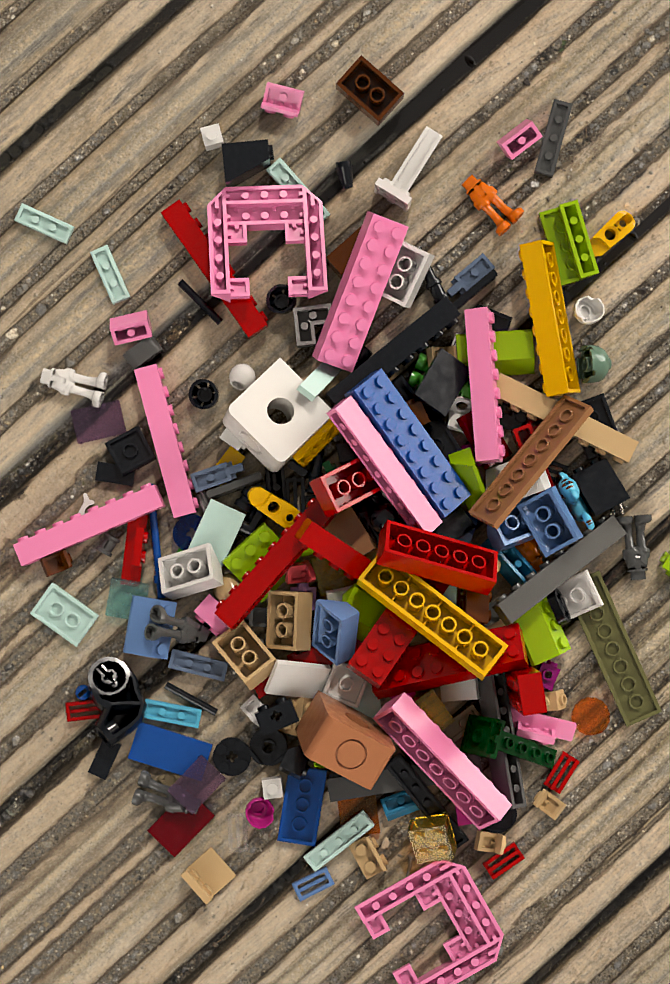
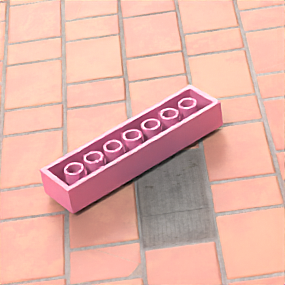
[312,211,409,373]
[373,692,512,830]

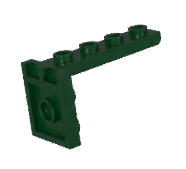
[460,714,557,769]

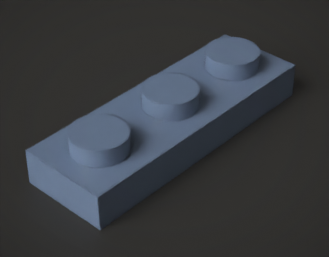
[168,649,228,681]

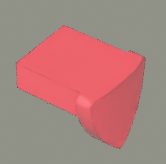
[285,560,316,584]

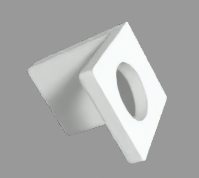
[447,396,472,433]

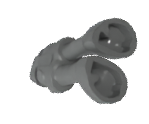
[616,514,652,580]
[144,605,209,644]
[132,770,201,814]

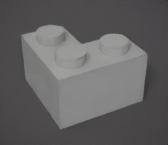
[293,304,331,348]

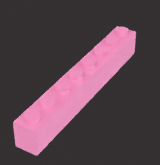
[464,307,505,464]
[134,364,200,518]
[326,396,442,532]
[13,483,166,566]

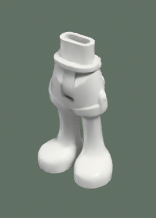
[40,368,108,408]

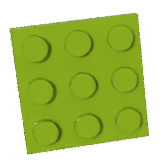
[222,522,301,603]

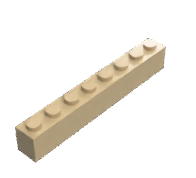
[496,373,639,465]

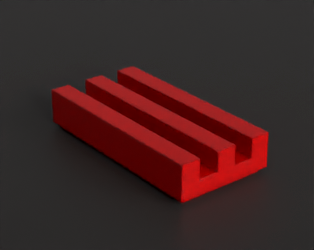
[65,699,100,722]
[543,751,580,794]
[482,841,525,880]

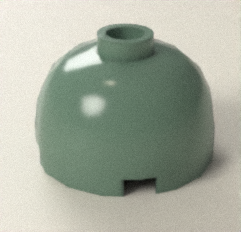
[577,345,612,383]

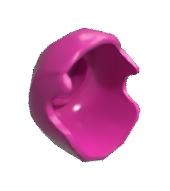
[245,797,274,829]

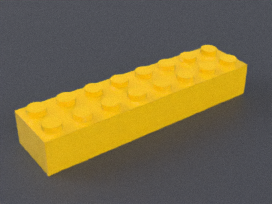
[519,240,581,397]
[357,556,508,681]

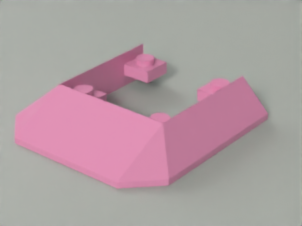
[207,185,328,302]
[354,858,504,984]

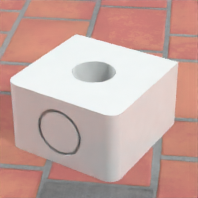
[223,358,331,472]

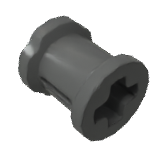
[96,532,120,557]

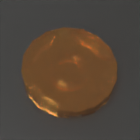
[571,697,610,735]

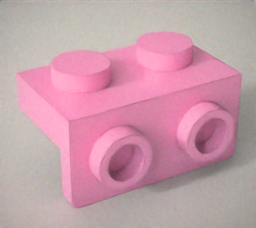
[260,82,305,119]

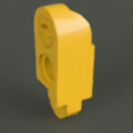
[590,211,635,257]
[247,486,300,528]

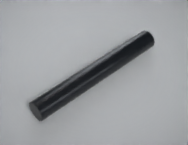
[178,279,223,325]
[164,682,218,716]

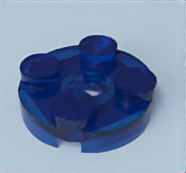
[173,514,202,550]

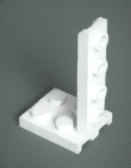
[374,126,443,212]

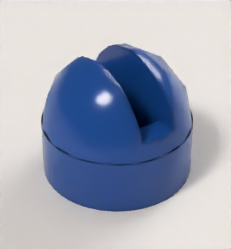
[75,685,91,700]

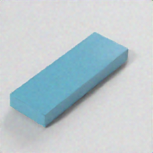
[144,698,202,728]

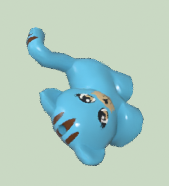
[557,472,595,530]

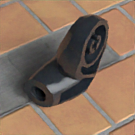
[88,656,147,748]

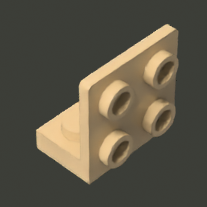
[180,847,236,905]

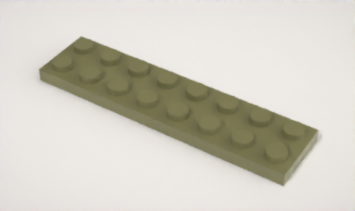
[577,570,662,727]

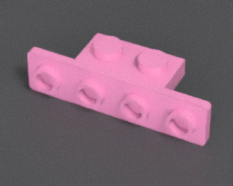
[510,707,577,745]

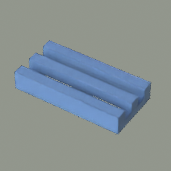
[292,866,335,902]

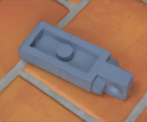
[446,253,495,298]
[190,462,245,493]

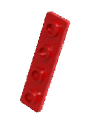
[121,514,149,585]

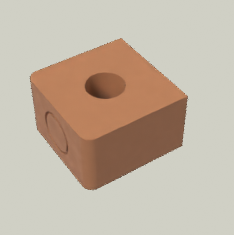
[295,690,396,790]

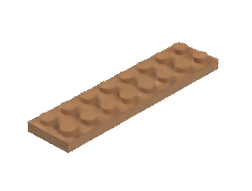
[468,394,594,529]

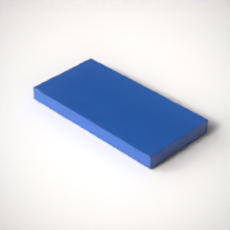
[128,722,213,781]
[277,767,327,847]

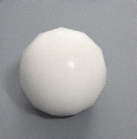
[229,364,256,390]

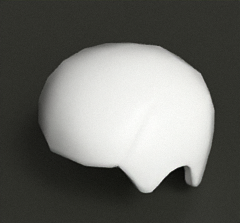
[573,296,605,325]

